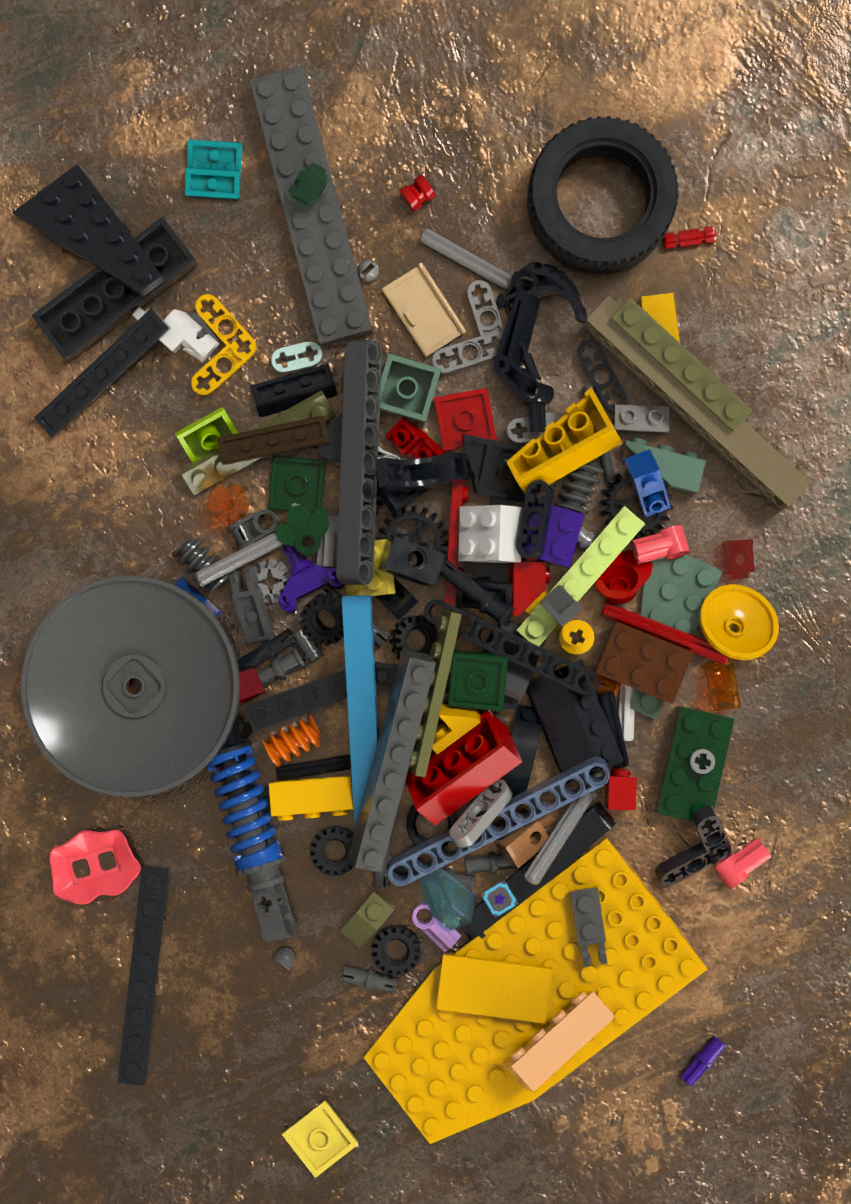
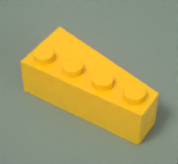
[507,387,623,495]

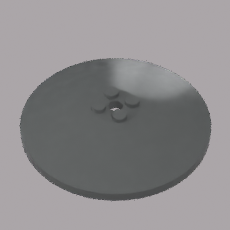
[21,576,240,797]

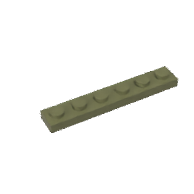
[611,297,753,432]
[179,390,336,495]
[408,609,462,777]

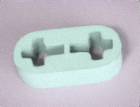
[271,341,323,373]

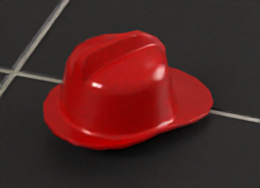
[595,550,653,604]

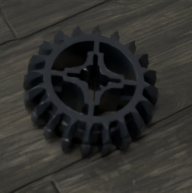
[599,469,673,542]
[376,505,449,567]

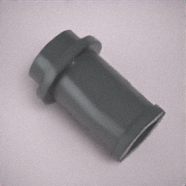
[292,628,323,664]

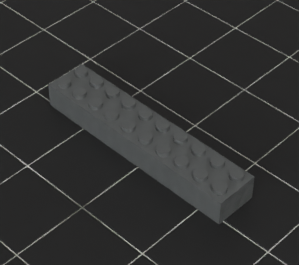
[249,66,373,347]

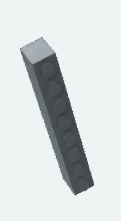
[348,649,436,872]

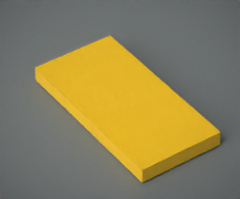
[436,953,553,1024]

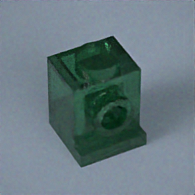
[288,162,329,209]

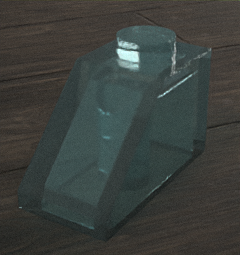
[419,868,476,930]

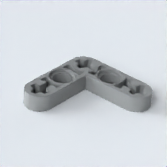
[432,280,504,374]
[450,779,512,848]

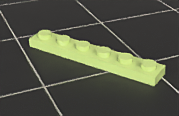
[516,506,645,646]

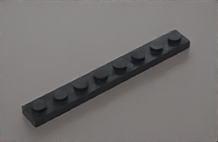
[117,865,170,1086]

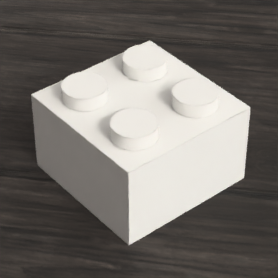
[458,505,523,563]

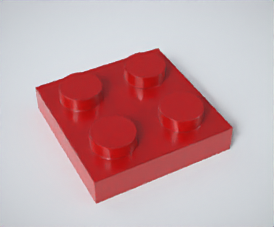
[434,388,497,452]

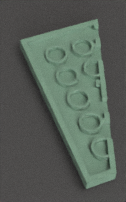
[631,555,723,719]

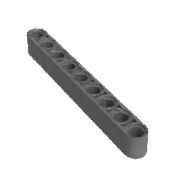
[336,340,382,585]

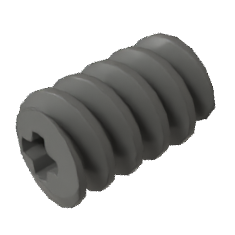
[554,461,604,514]
[172,537,229,596]

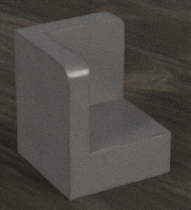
[539,585,583,627]

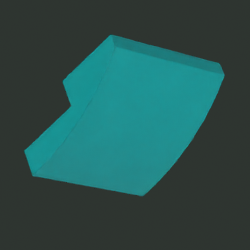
[185,139,243,199]

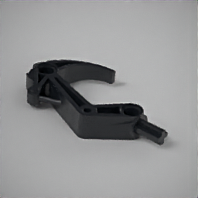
[493,262,587,432]

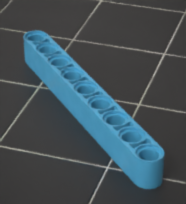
[342,595,379,828]

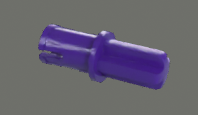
[680,1036,727,1086]

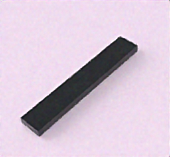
[34,308,171,438]

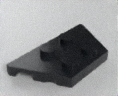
[461,434,537,503]

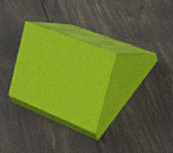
[175,407,238,463]

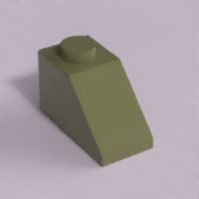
[339,889,395,948]

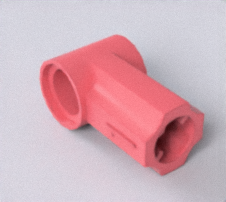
[631,525,690,564]
[713,838,771,889]

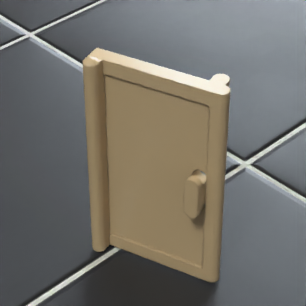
[381,263,466,358]

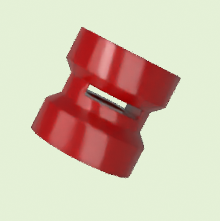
[399,174,436,212]

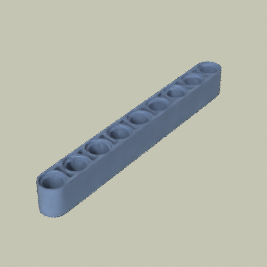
[388,757,610,886]

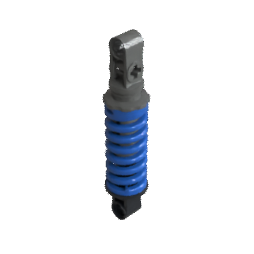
[206,718,296,943]

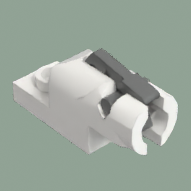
[132,307,219,363]

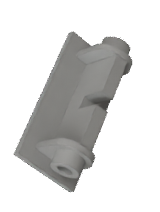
[613,404,670,432]

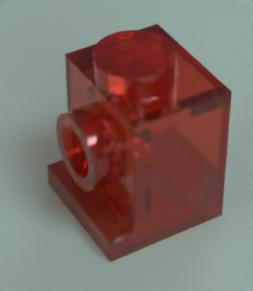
[723,539,755,579]

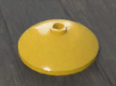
[699,584,779,660]

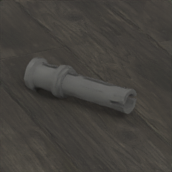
[257,646,308,687]

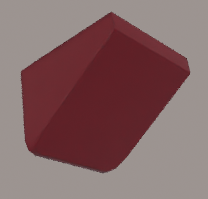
[239,667,266,704]

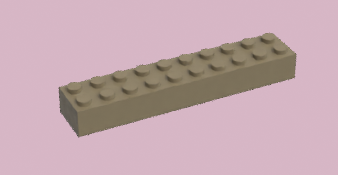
[583,296,811,510]

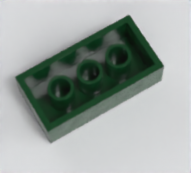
[654,706,735,823]

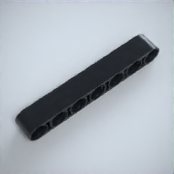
[424,599,601,695]
[456,801,617,941]

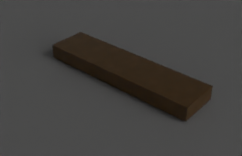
[217,415,330,465]

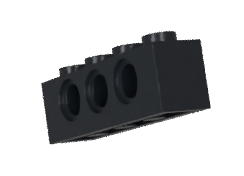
[244,670,347,732]

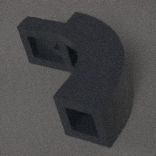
[375,452,469,491]
[500,704,542,806]

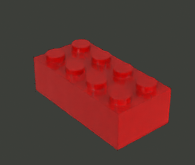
[405,710,522,826]

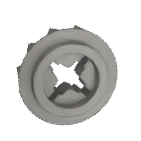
[254,560,290,603]

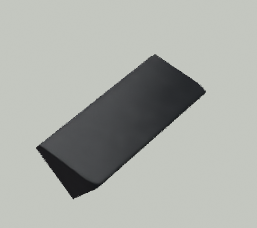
[251,363,337,417]

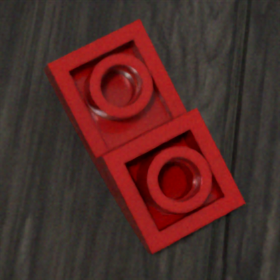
[385,417,445,459]

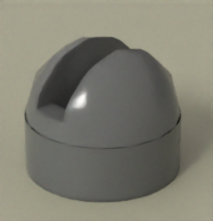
[271,948,295,971]

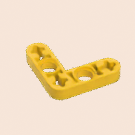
[191,294,257,396]

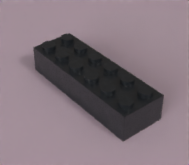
[31,216,198,363]

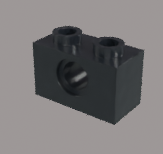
[378,534,445,587]

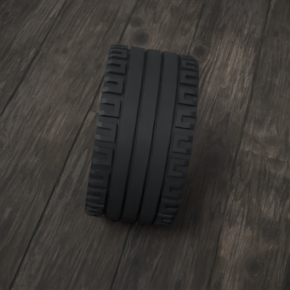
[527,116,678,274]

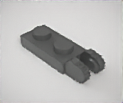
[229,566,275,644]
[570,886,608,967]

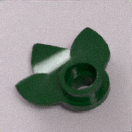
[275,503,329,556]

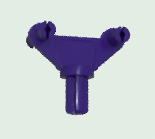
[279,545,345,614]

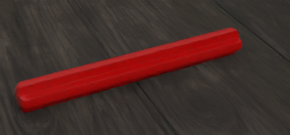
[601,602,729,664]

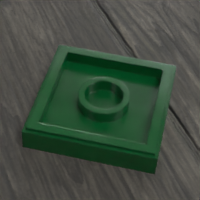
[268,455,327,513]
[448,650,509,712]

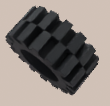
[300,592,344,646]
[389,615,438,660]
[310,826,354,877]
[371,925,421,977]

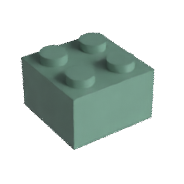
[380,354,441,424]

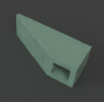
[624,437,706,494]

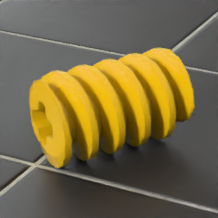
[557,620,594,655]

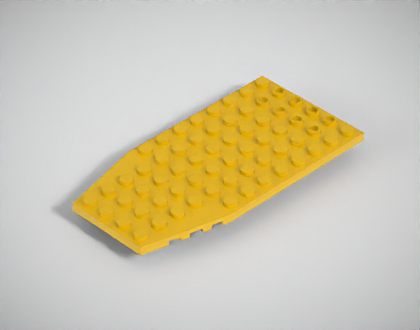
[363,837,708,1144]

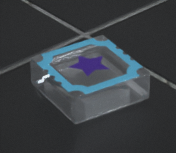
[481,880,518,918]

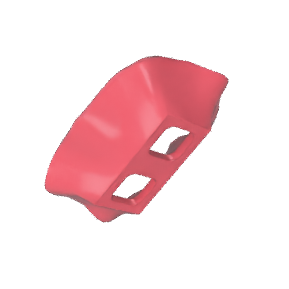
[49,830,141,905]

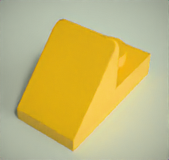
[432,704,481,755]

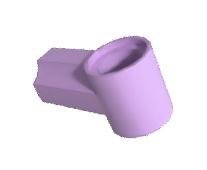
[412,900,461,952]

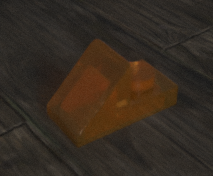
[705,661,741,711]

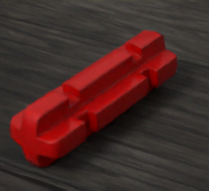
[663,226,717,249]

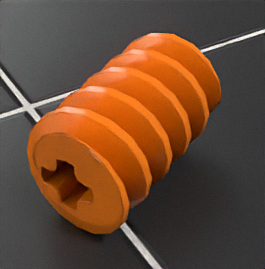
[261,714,323,767]

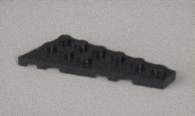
[12,164,165,297]

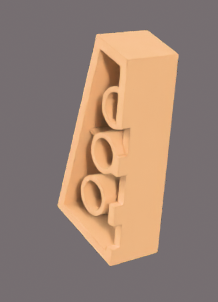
[503,991,615,1092]

